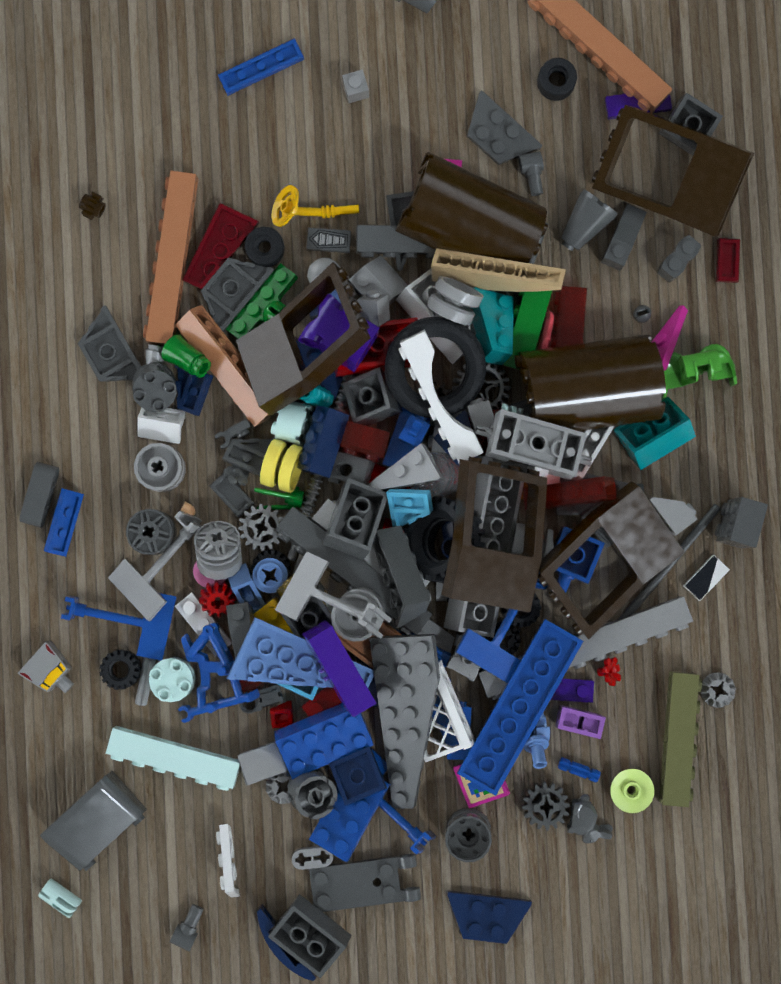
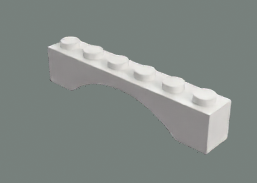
[398,329,484,463]

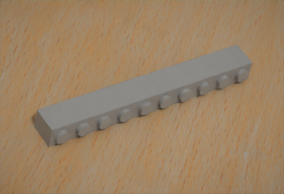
[478,596,693,700]

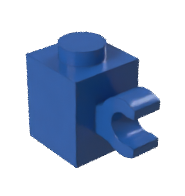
[398,415,430,448]

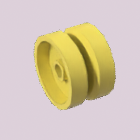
[260,439,303,493]

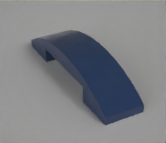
[257,904,317,981]

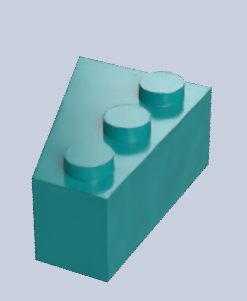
[471,287,514,366]

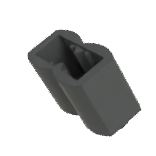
[657,235,701,283]

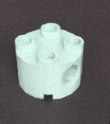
[271,401,314,447]
[149,657,196,702]

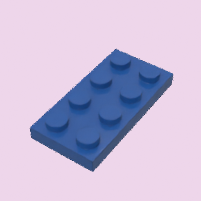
[309,780,390,862]

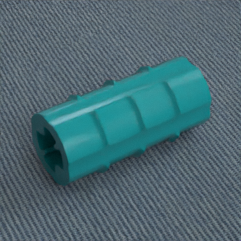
[300,385,334,407]

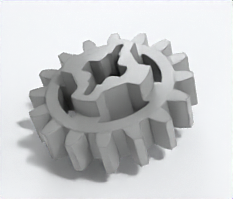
[238,504,284,551]

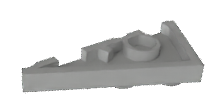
[367,443,444,491]

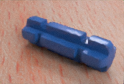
[558,757,601,782]

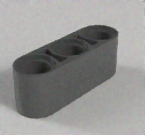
[20,462,59,528]

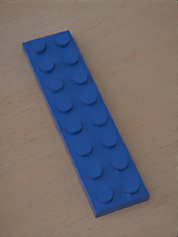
[457,619,584,796]

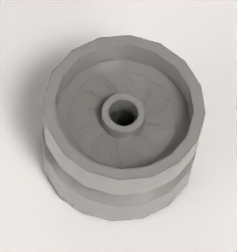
[427,276,484,326]
[134,443,186,492]
[331,587,386,642]

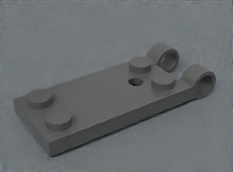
[309,854,421,912]

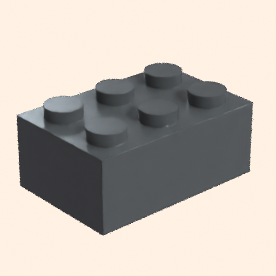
[322,478,387,560]
[715,497,768,549]
[268,894,351,978]

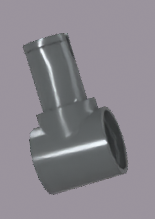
[518,151,544,196]
[170,904,204,952]

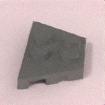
[467,90,542,165]
[201,258,275,332]
[78,305,141,382]

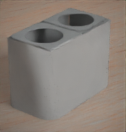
[237,741,288,786]

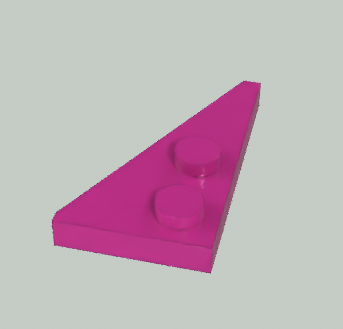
[652,305,688,371]

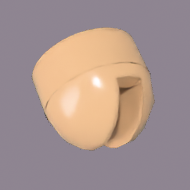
[180,502,196,515]

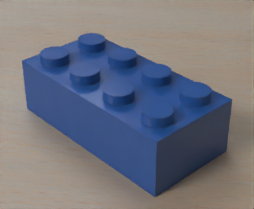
[274,703,374,779]

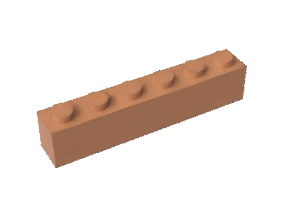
[175,305,272,427]

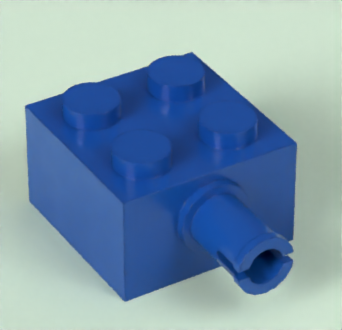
[553,526,605,593]

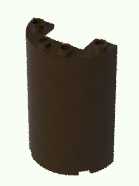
[395,152,548,263]
[515,334,666,438]

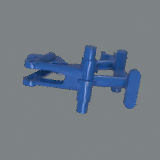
[178,622,260,723]

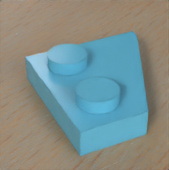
[386,489,433,527]

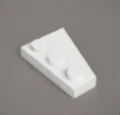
[216,824,240,898]

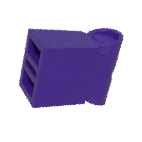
[298,294,380,372]

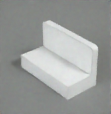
[138,407,185,444]

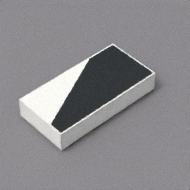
[683,555,730,601]

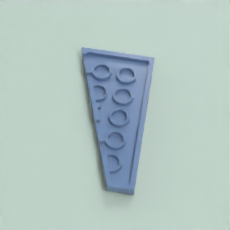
[227,617,374,688]

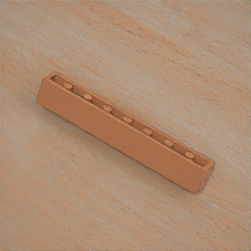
[527,0,673,114]
[143,171,199,346]

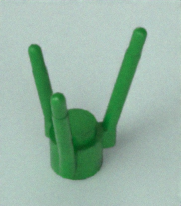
[254,483,304,510]

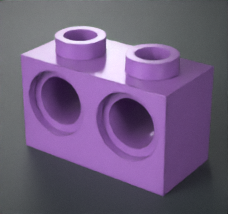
[555,705,606,739]

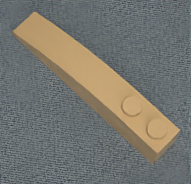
[431,248,566,292]

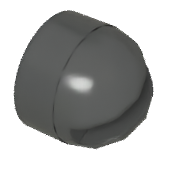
[633,305,651,323]

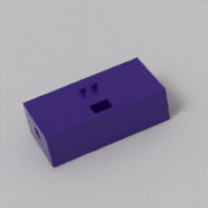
[302,620,376,717]

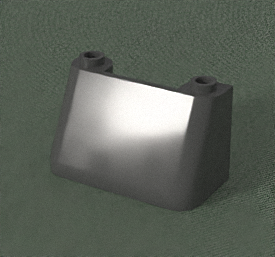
[40,771,147,871]

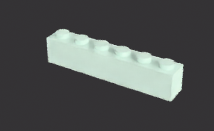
[105,726,240,791]

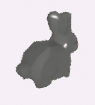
[567,794,613,844]

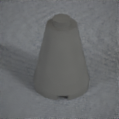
[561,189,618,251]

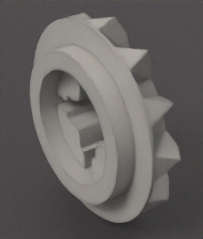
[701,673,736,708]
[266,771,291,804]

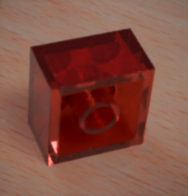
[341,421,390,463]

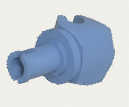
[523,713,550,769]

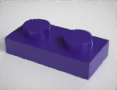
[551,678,594,703]

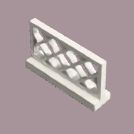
[424,660,475,763]

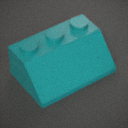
[613,396,696,470]

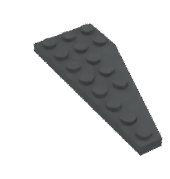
[369,634,440,809]

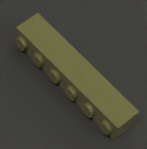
[659,671,702,807]

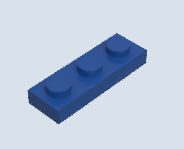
[44,488,84,557]

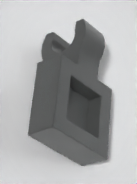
[214,419,252,449]

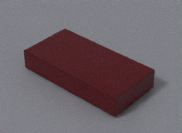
[716,238,740,283]

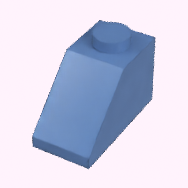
[228,563,266,613]

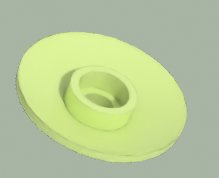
[610,769,654,813]

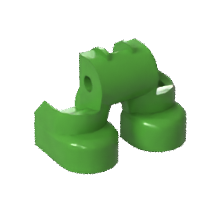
[662,344,737,399]

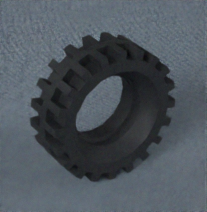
[403,497,485,583]

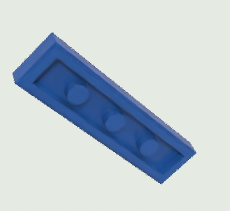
[218,38,304,96]

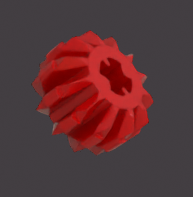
[199,580,236,618]

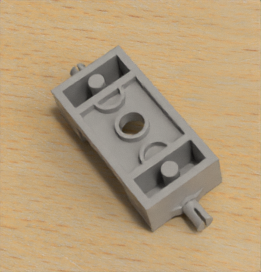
[475,409,592,480]

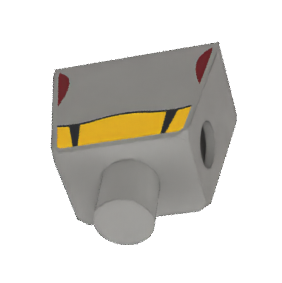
[18,641,74,693]

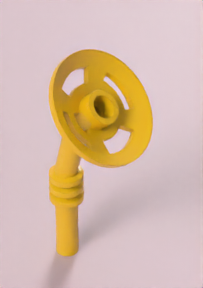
[271,185,360,227]

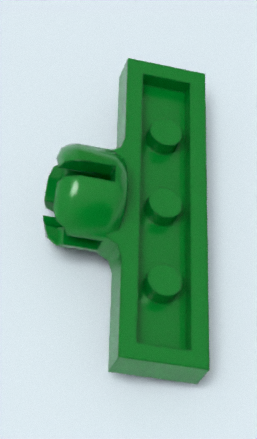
[226,263,298,339]

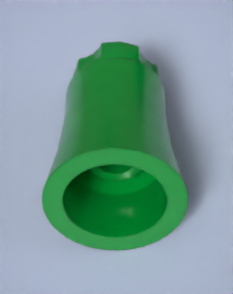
[162,335,211,378]

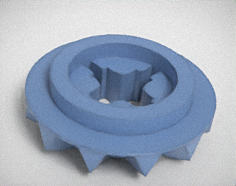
[252,558,288,593]

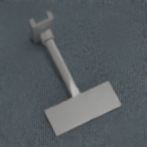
[108,511,202,621]
[275,551,391,639]

